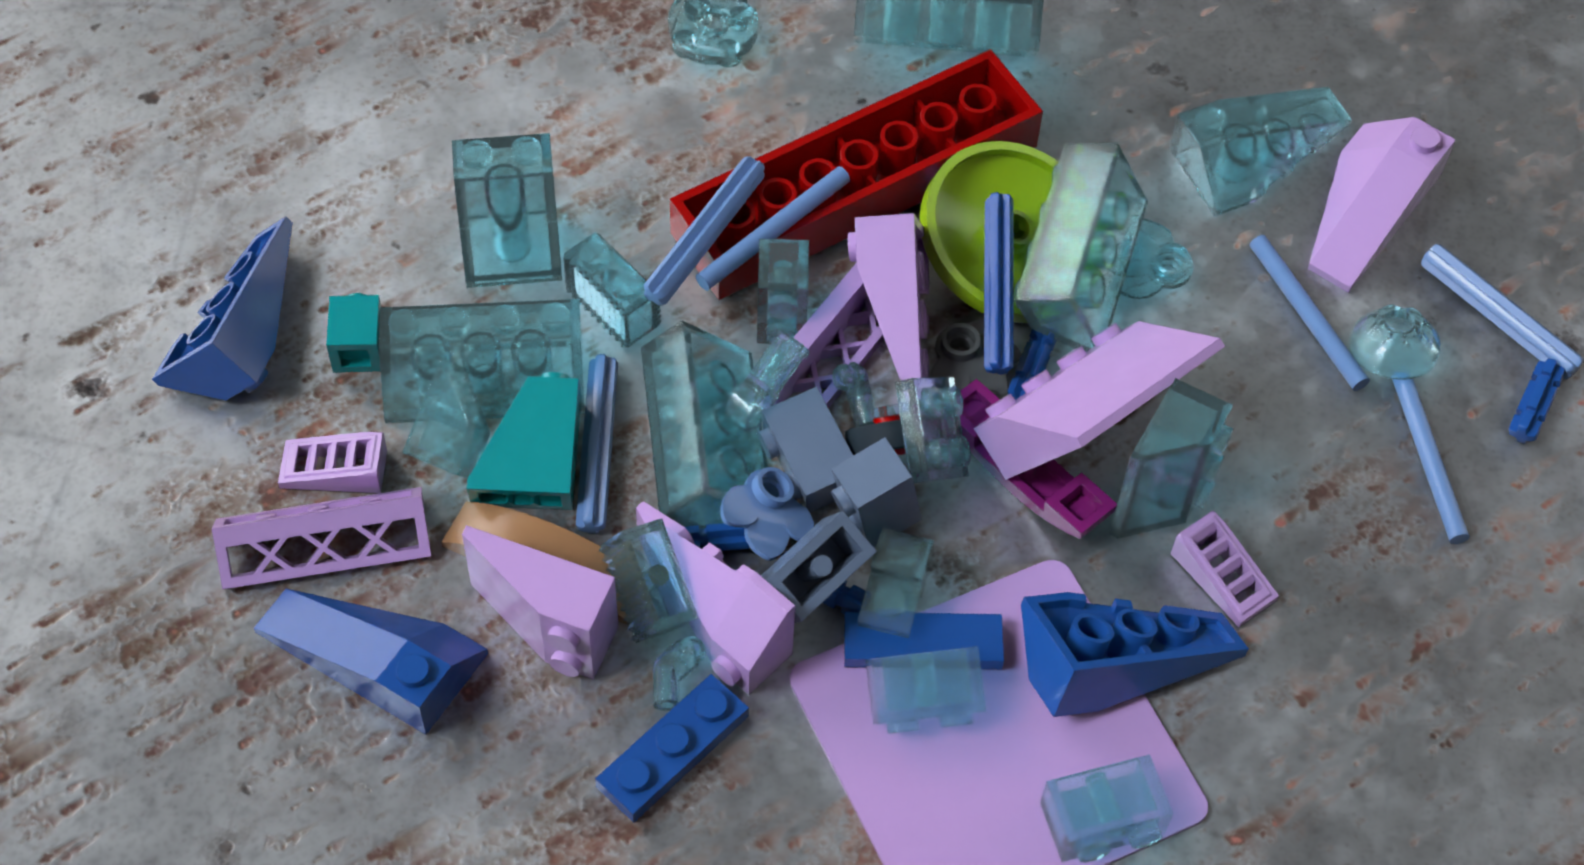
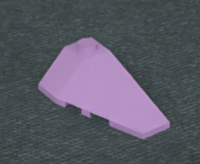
[1308,117,1456,293]
[847,213,929,417]
[636,501,795,695]

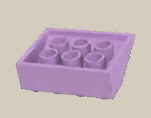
[974,321,1225,480]

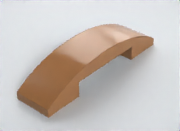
[441,502,649,625]

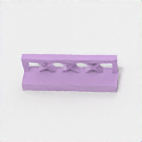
[759,262,885,408]
[212,487,431,590]

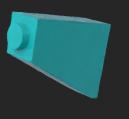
[466,372,582,510]

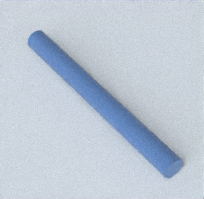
[695,166,850,291]
[1249,235,1370,391]
[1390,365,1470,544]

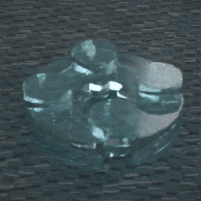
[668,0,758,68]

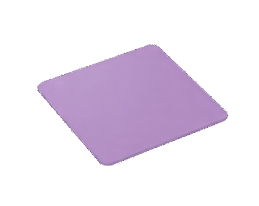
[790,560,1208,865]

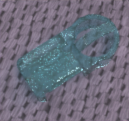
[725,330,810,433]

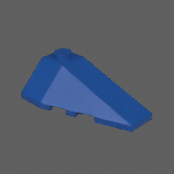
[152,216,293,401]
[254,589,488,735]
[1021,592,1249,717]

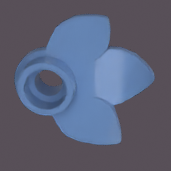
[720,467,814,561]

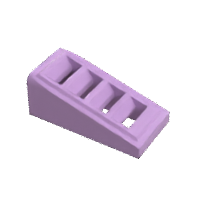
[278,432,387,493]
[1171,511,1279,627]

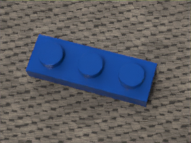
[595,674,749,823]

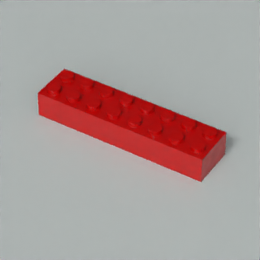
[670,49,1043,300]

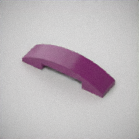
[940,378,1118,539]

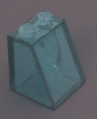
[452,133,562,288]

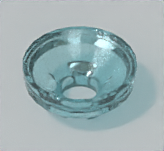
[1349,304,1441,380]

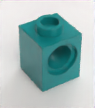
[326,293,385,373]

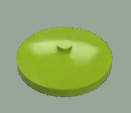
[920,141,1105,323]

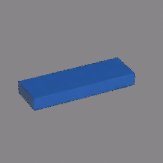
[844,612,1004,670]

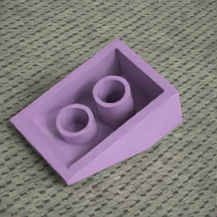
[462,525,619,680]

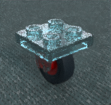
[845,377,971,484]

